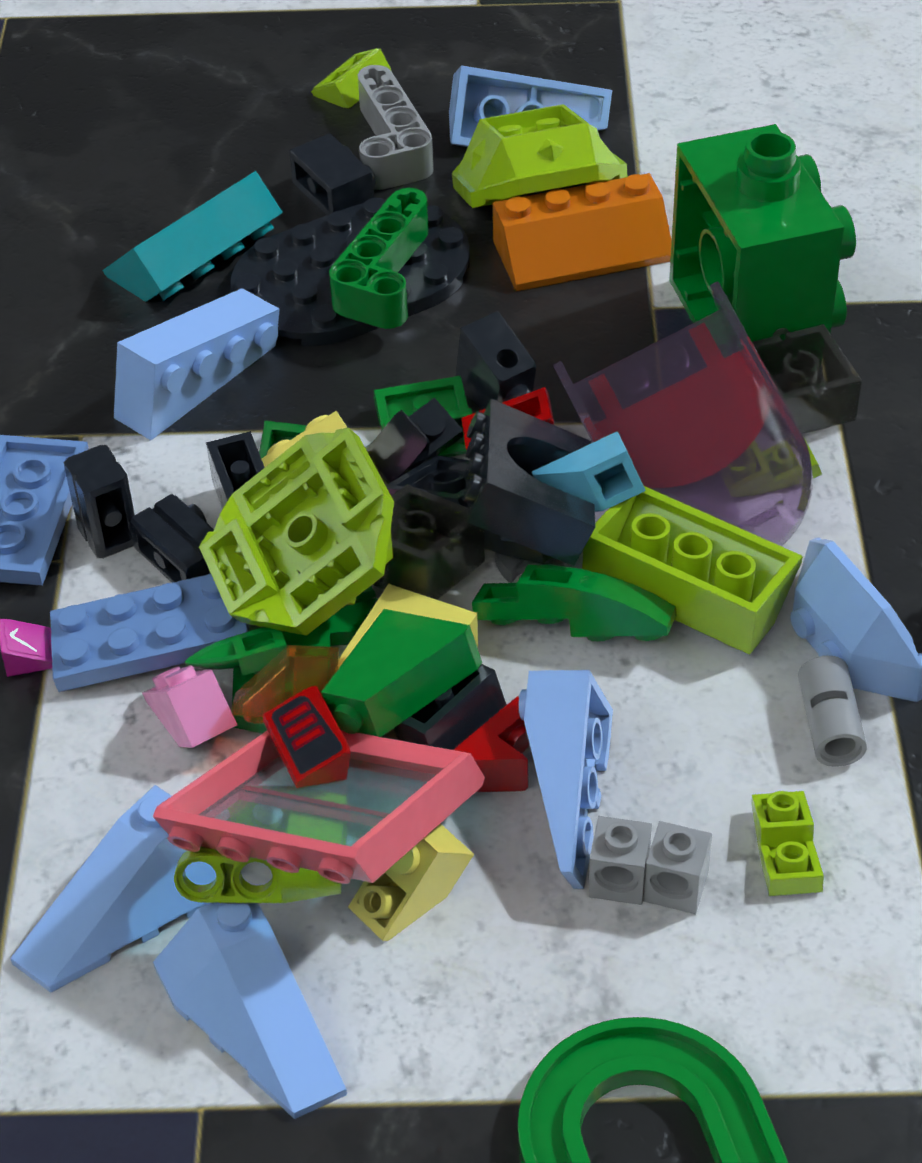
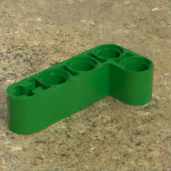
[329,188,428,329]

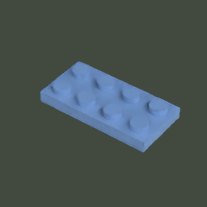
[0,435,89,586]
[50,573,250,692]

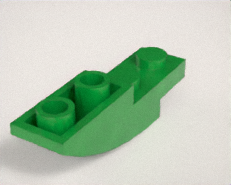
[472,565,676,642]

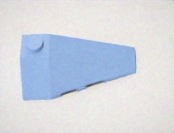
[519,670,613,889]
[153,903,347,1119]

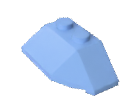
[790,537,922,702]

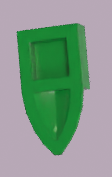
[185,627,291,676]

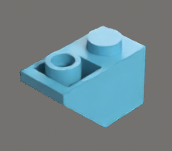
[532,431,646,512]

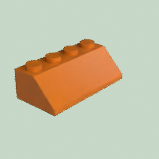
[493,173,671,291]

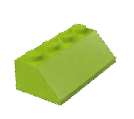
[582,486,803,655]

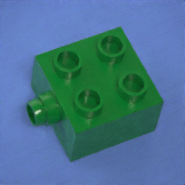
[669,124,856,380]

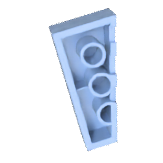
[114,288,279,440]

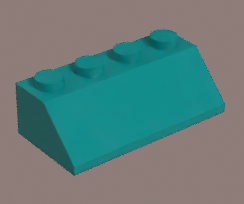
[102,171,283,302]

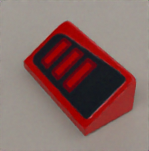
[263,685,351,788]

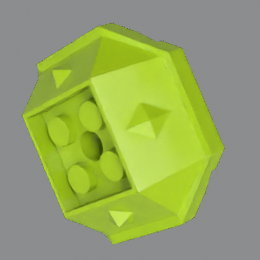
[452,104,628,208]
[199,428,394,636]

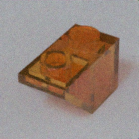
[232,645,339,723]

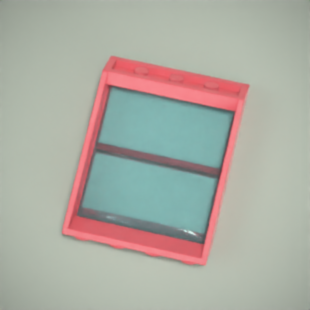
[152,730,485,884]

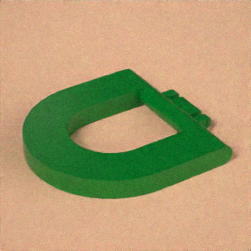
[518,1017,788,1163]

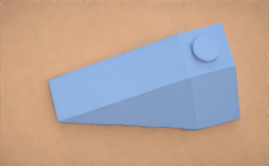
[449,65,612,147]
[10,785,216,993]

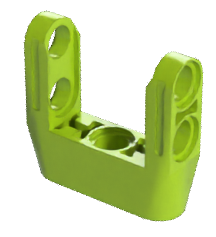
[174,791,348,903]

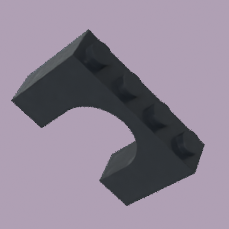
[462,399,595,566]

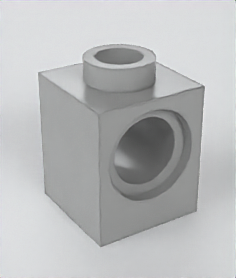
[589,816,652,905]
[643,821,712,914]

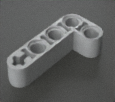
[358,65,433,190]

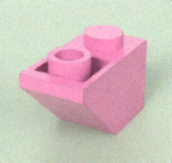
[142,665,237,748]

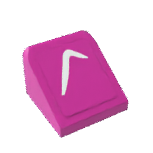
[0,619,52,677]

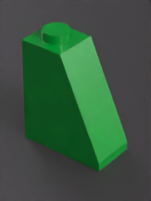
[321,609,482,737]

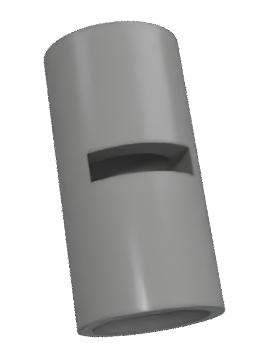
[798,656,867,767]

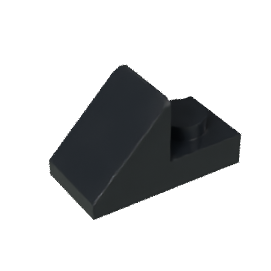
[367,398,463,484]

